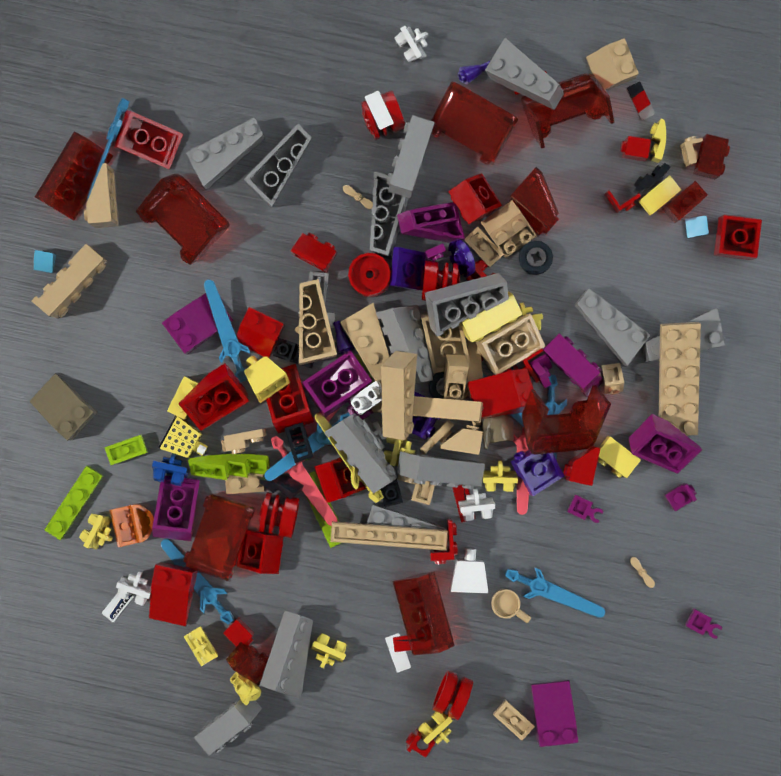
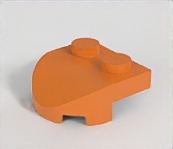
[110,505,154,547]

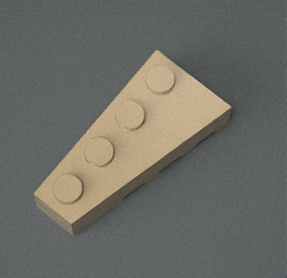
[32,244,107,318]
[340,303,389,387]
[381,351,417,440]

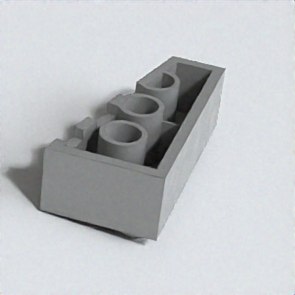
[386,115,434,199]
[186,117,265,190]
[376,305,433,384]
[642,308,725,362]
[324,413,397,493]
[397,451,485,489]
[366,504,446,530]
[260,611,313,699]

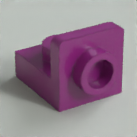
[530,354,552,388]
[664,483,697,511]

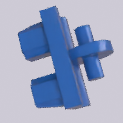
[152,453,189,486]

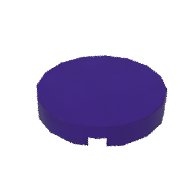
[448,239,476,277]

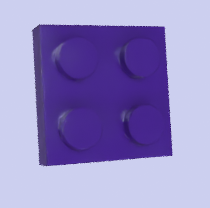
[390,247,426,291]

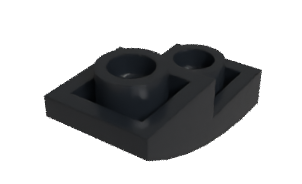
[633,163,670,194]
[273,338,314,369]
[380,466,403,507]
[259,474,304,499]

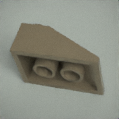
[30,373,98,441]

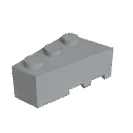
[194,699,262,755]

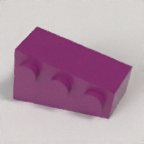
[397,202,465,243]
[543,333,603,397]

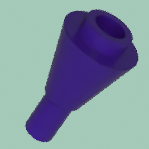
[458,61,490,85]
[333,321,355,355]

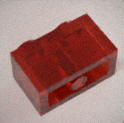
[693,134,730,180]
[662,181,708,223]
[226,642,269,686]

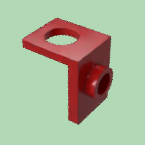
[604,190,641,213]
[522,349,544,382]
[406,729,436,758]

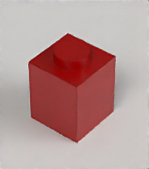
[620,136,651,162]
[223,617,254,649]

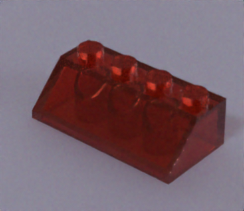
[35,132,113,220]
[393,571,455,655]

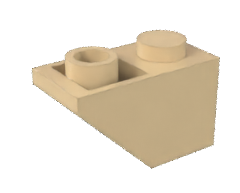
[444,354,469,400]

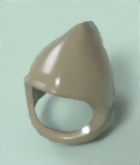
[482,415,514,449]

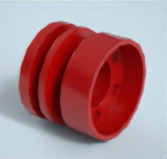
[361,90,405,140]
[422,260,460,301]
[259,492,300,538]

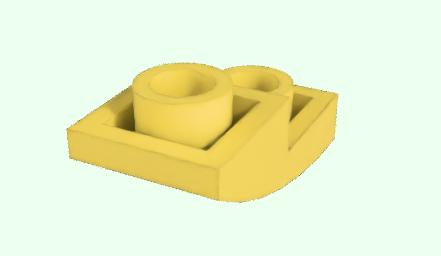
[650,119,666,163]
[638,175,681,215]

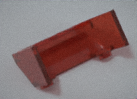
[521,73,615,149]
[522,385,611,455]

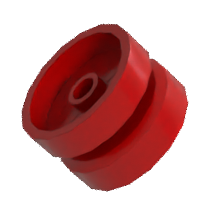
[348,253,391,297]
[432,670,473,720]

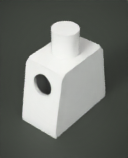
[451,548,488,593]

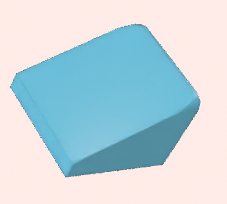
[685,215,709,238]
[34,250,56,273]

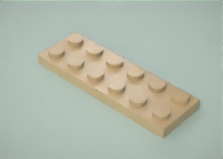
[659,322,701,436]

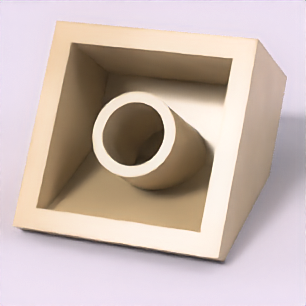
[586,38,639,93]
[439,425,483,455]

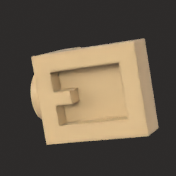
[680,136,703,168]
[601,363,624,395]

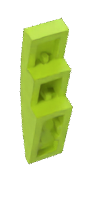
[188,454,270,480]

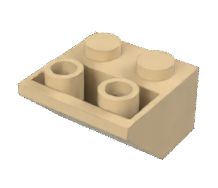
[481,200,537,258]

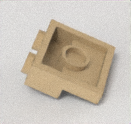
[221,429,267,454]

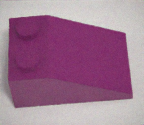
[162,293,234,355]
[302,350,372,418]
[629,414,702,474]
[152,476,200,541]
[531,680,578,747]

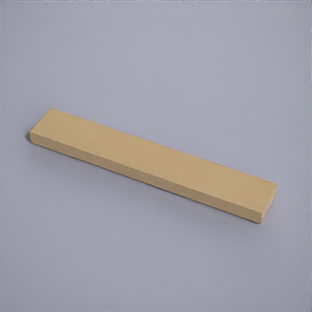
[371,396,483,422]
[331,521,448,551]

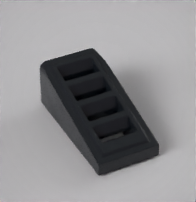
[285,422,314,464]

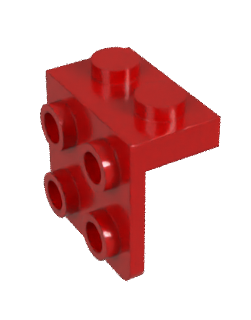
[429,518,458,564]

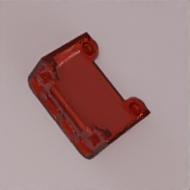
[431,82,518,165]
[508,167,559,236]
[135,174,230,265]
[183,494,256,582]

